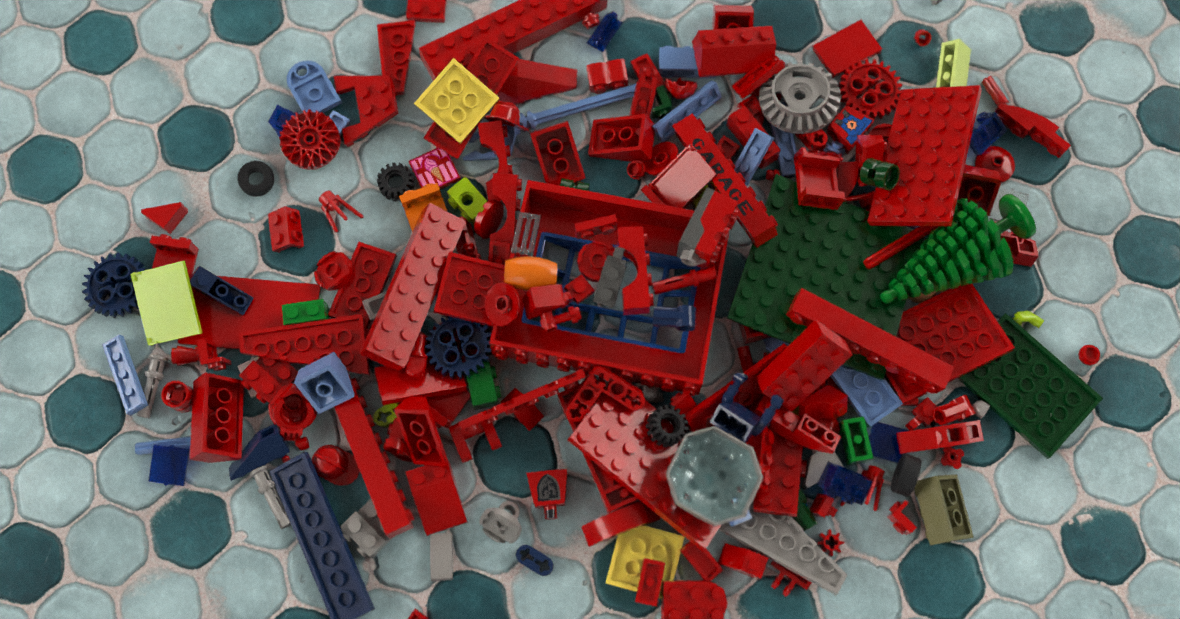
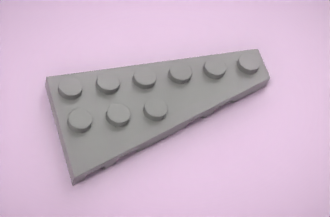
[719,499,847,596]

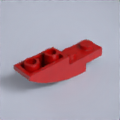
[992,104,1071,158]
[754,395,841,454]
[896,420,984,454]

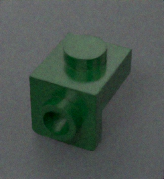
[652,85,672,120]

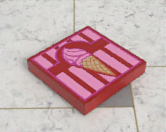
[408,148,461,190]

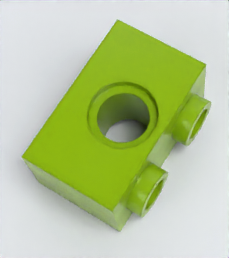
[447,177,488,226]

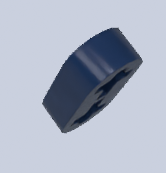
[516,545,554,576]

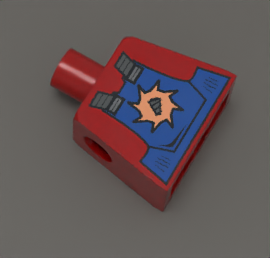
[826,106,875,154]

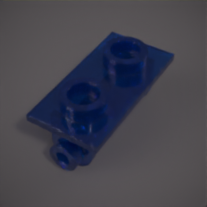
[587,11,623,52]

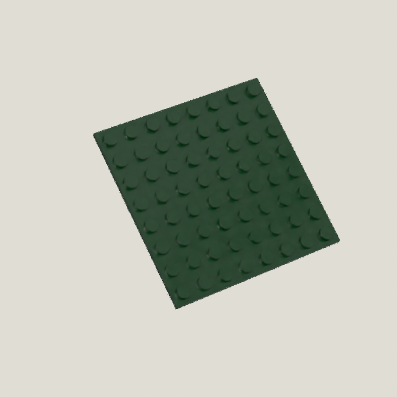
[726,174,924,381]

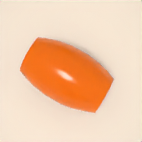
[504,256,557,291]

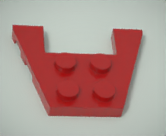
[333,76,399,147]

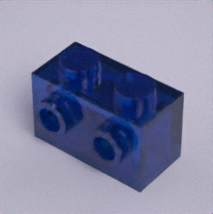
[818,461,873,505]

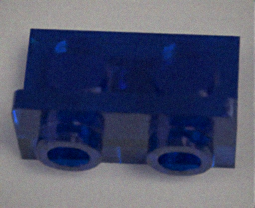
[969,112,1007,155]

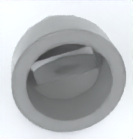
[972,401,990,419]

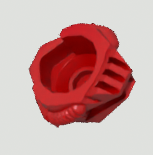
[268,383,317,441]

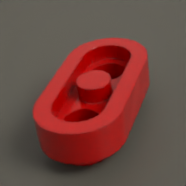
[383,436,413,462]

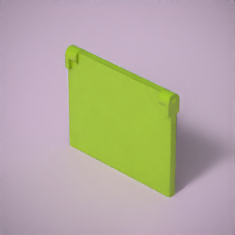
[130,261,202,346]

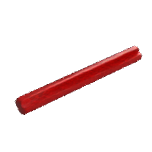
[863,226,938,269]

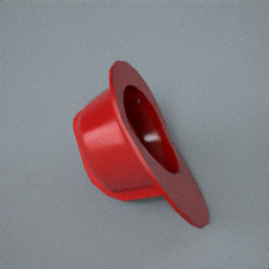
[484,101,529,132]
[312,444,360,486]

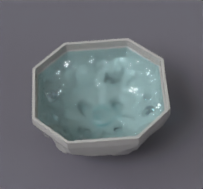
[666,426,763,526]

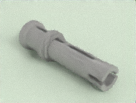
[136,354,168,419]
[250,465,291,529]

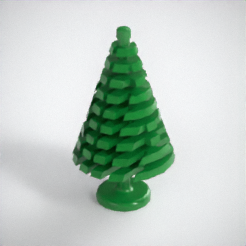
[880,194,1036,304]

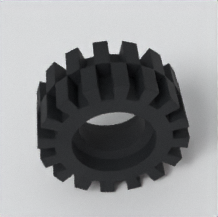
[377,162,415,201]
[646,405,688,447]

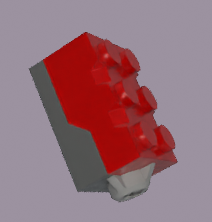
[676,188,739,269]

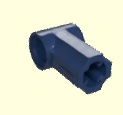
[653,305,696,331]

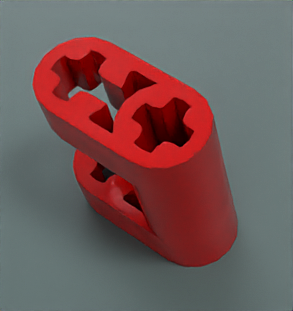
[448,420,502,463]

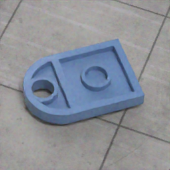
[287,61,342,113]

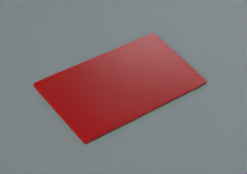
[178,276,321,349]

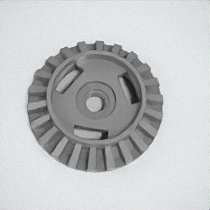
[759,61,841,134]

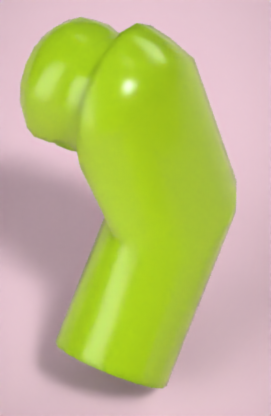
[1012,311,1044,328]

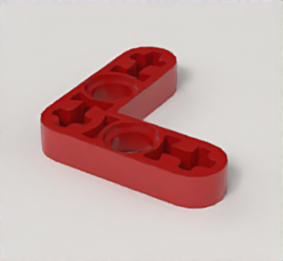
[566,366,645,422]

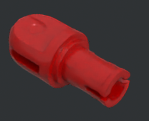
[405,334,428,380]

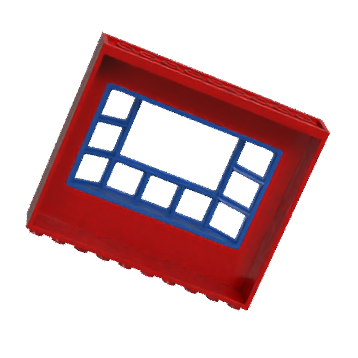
[489,180,729,396]

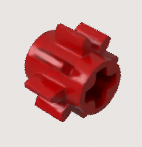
[816,529,844,557]

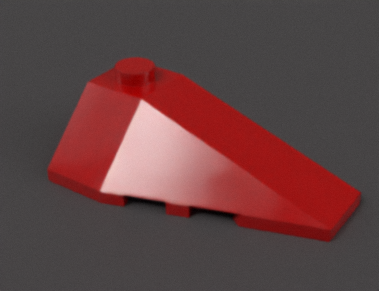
[498,59,577,105]

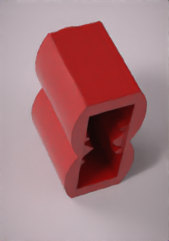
[586,59,628,94]

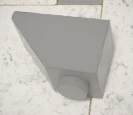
[802,450,844,490]

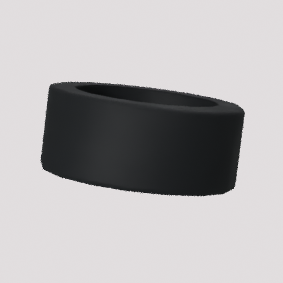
[891,453,922,497]

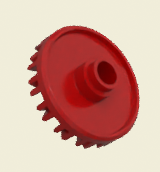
[279,109,340,170]

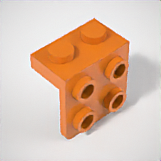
[399,183,448,232]

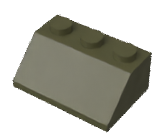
[914,474,974,545]

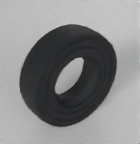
[237,161,275,196]

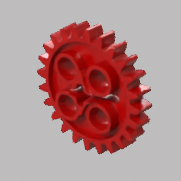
[838,59,903,120]

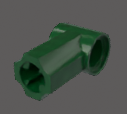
[792,488,818,531]

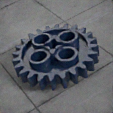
[82,252,147,318]
[425,316,492,380]

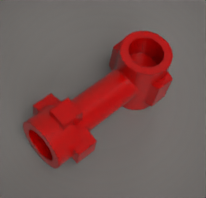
[540,306,582,333]

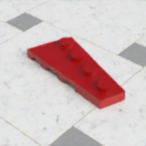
[377,20,416,96]

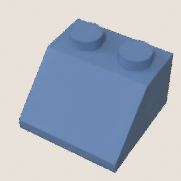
[294,352,355,414]

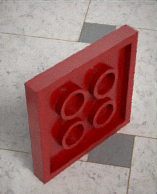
[434,252,505,327]

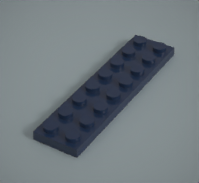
[269,452,375,619]

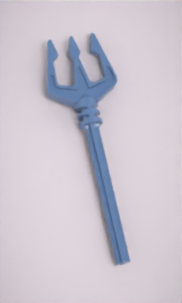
[462,84,636,161]

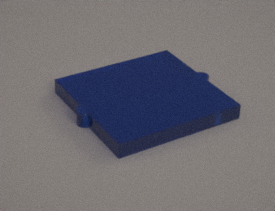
[869,422,909,463]
[148,444,190,486]

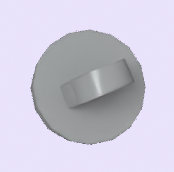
[479,501,522,544]

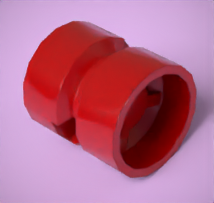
[161,381,193,413]

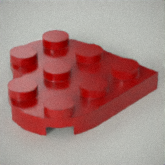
[661,580,727,619]

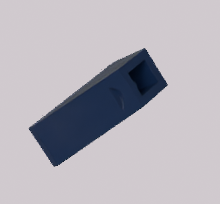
[189,266,254,315]
[229,424,290,481]

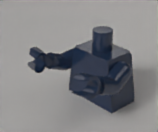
[710,373,783,443]

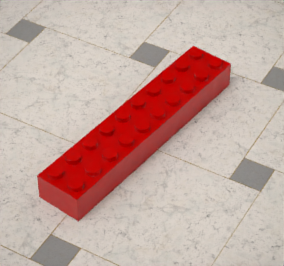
[419,0,608,81]

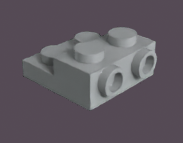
[340,499,392,558]

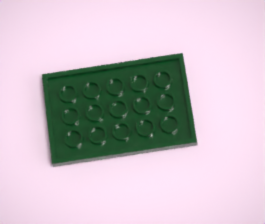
[957,313,1103,459]

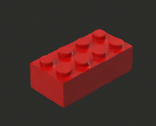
[756,320,853,412]

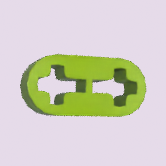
[373,402,402,428]

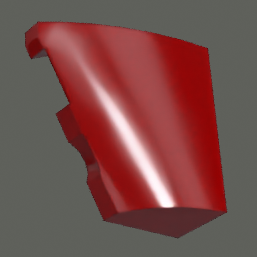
[994,221,1038,267]

